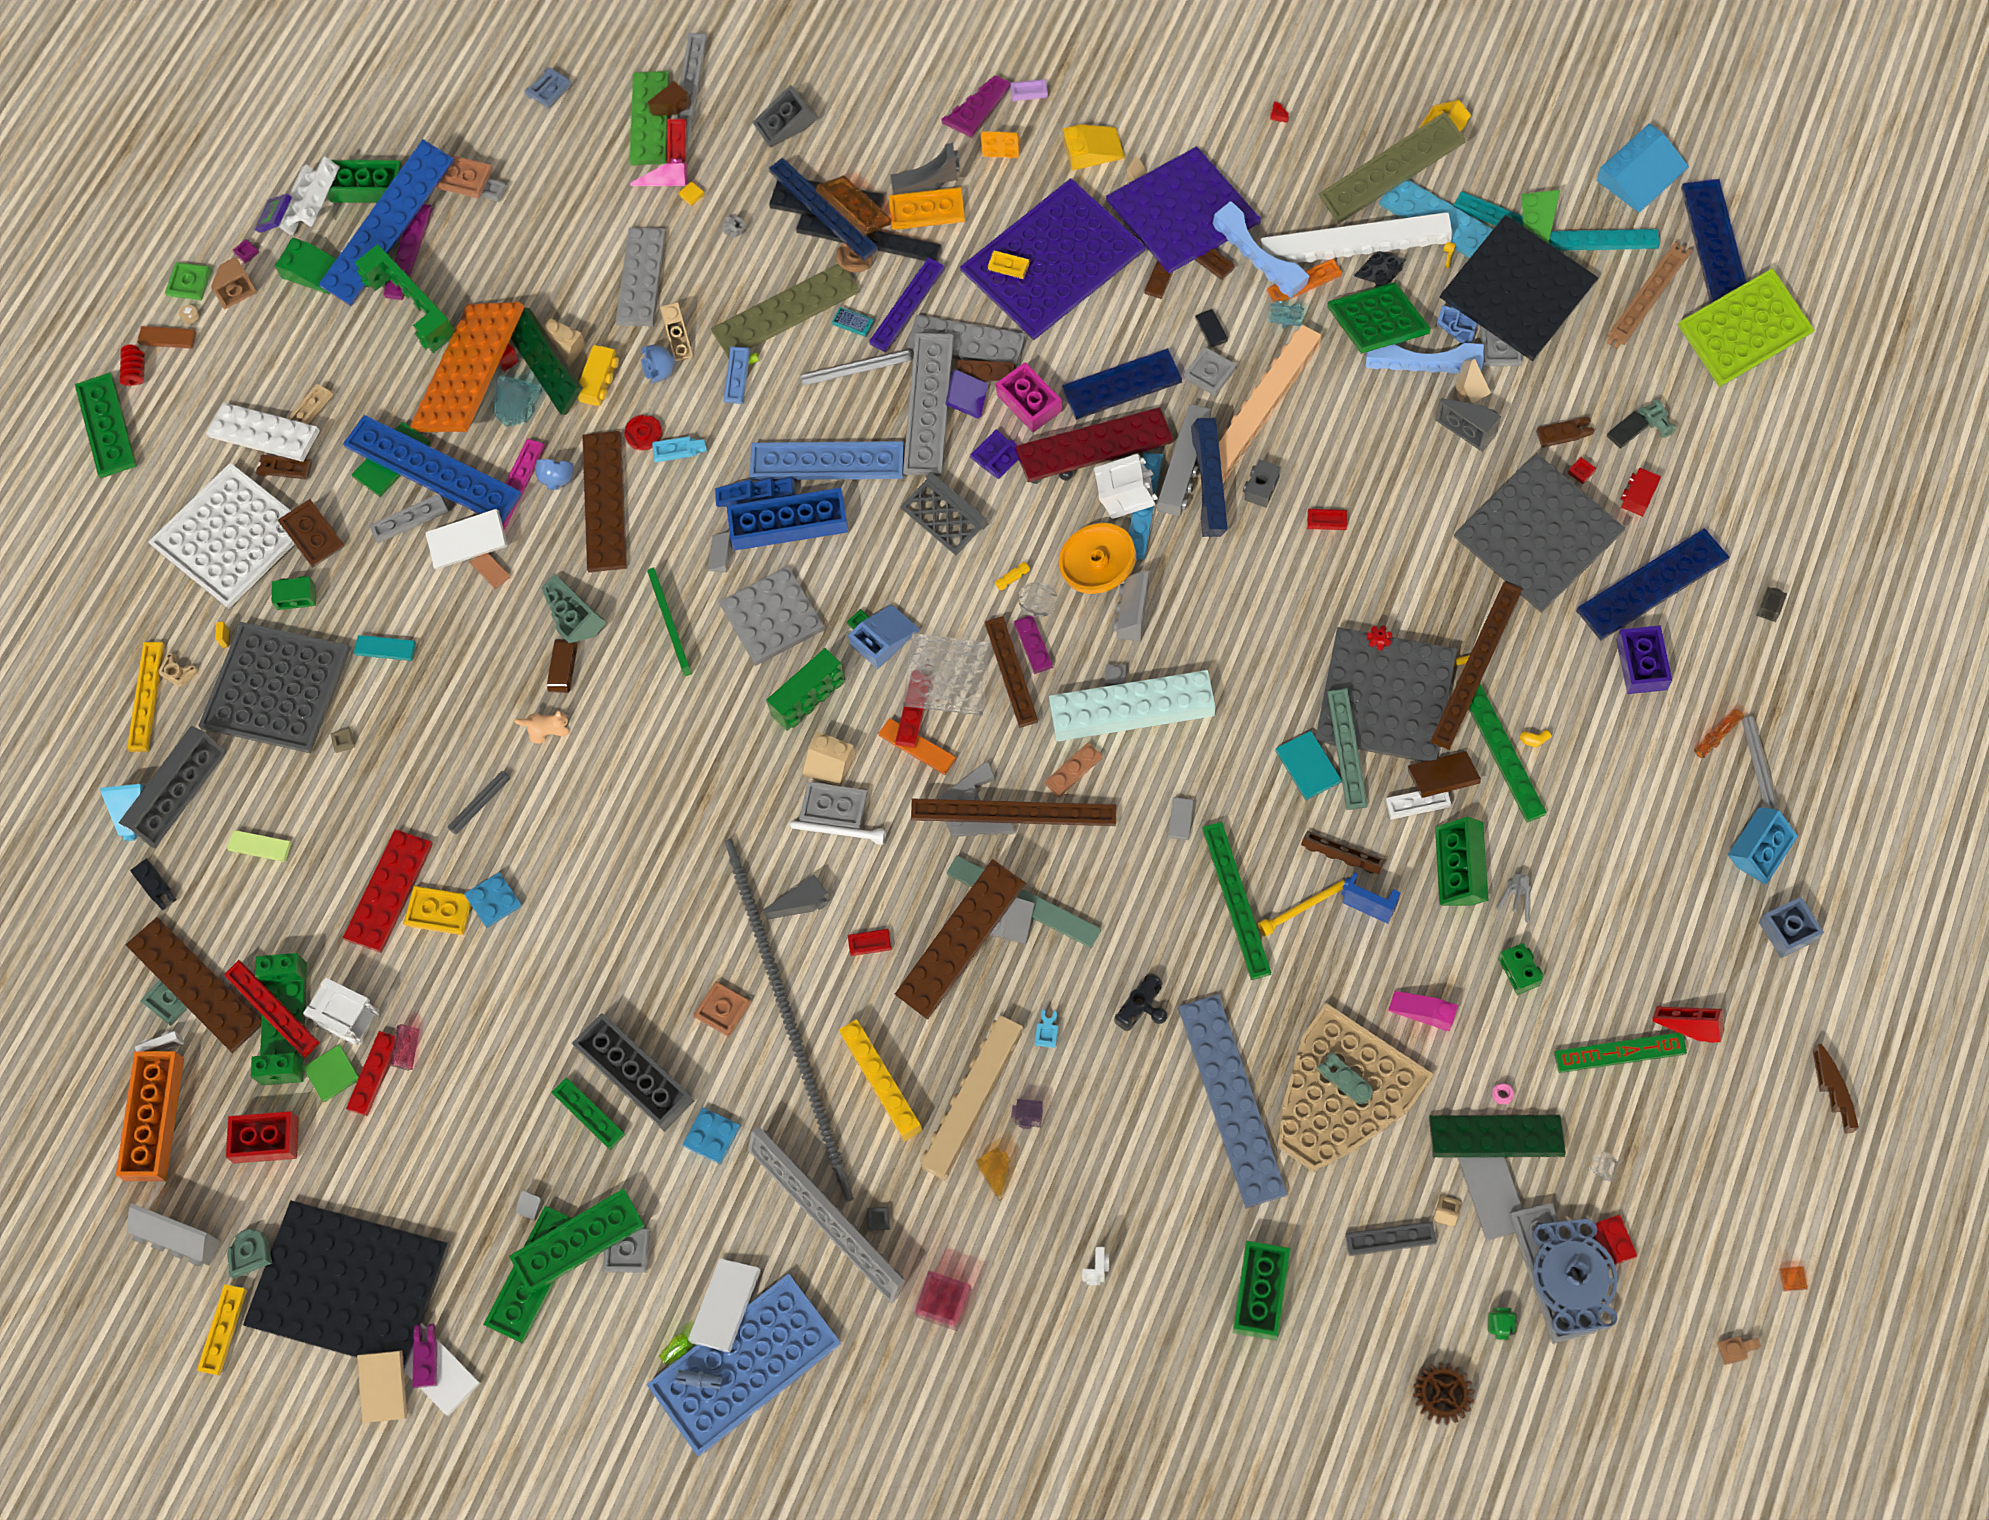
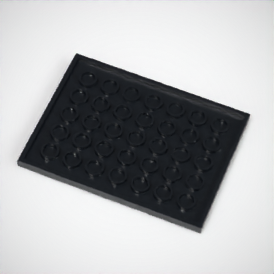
[243,1200,450,1370]

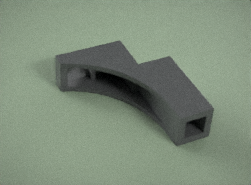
[890,143,960,195]

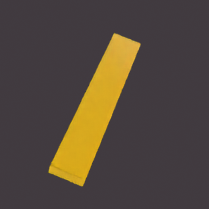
[127,642,165,752]

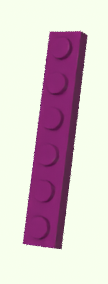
[383,204,433,300]

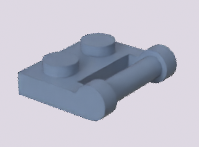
[524,67,571,108]

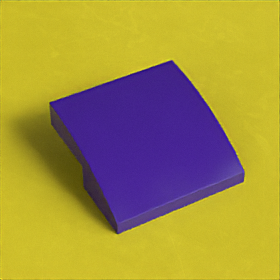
[970,429,1019,479]

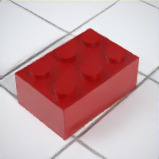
[226,1111,299,1164]

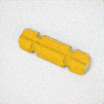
[995,562,1030,591]

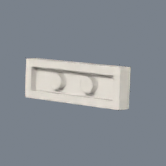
[1385,791,1451,820]

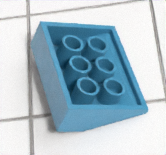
[1597,123,1689,213]

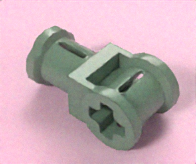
[1638,399,1677,438]

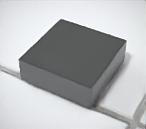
[867,1207,890,1231]

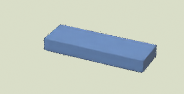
[723,346,750,404]

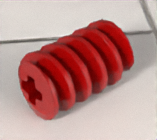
[119,344,145,386]

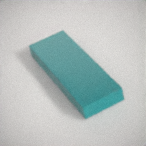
[354,635,416,661]

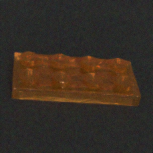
[816,175,892,235]

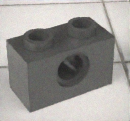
[1243,459,1281,508]

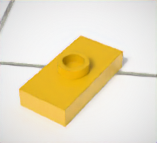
[988,251,1030,279]

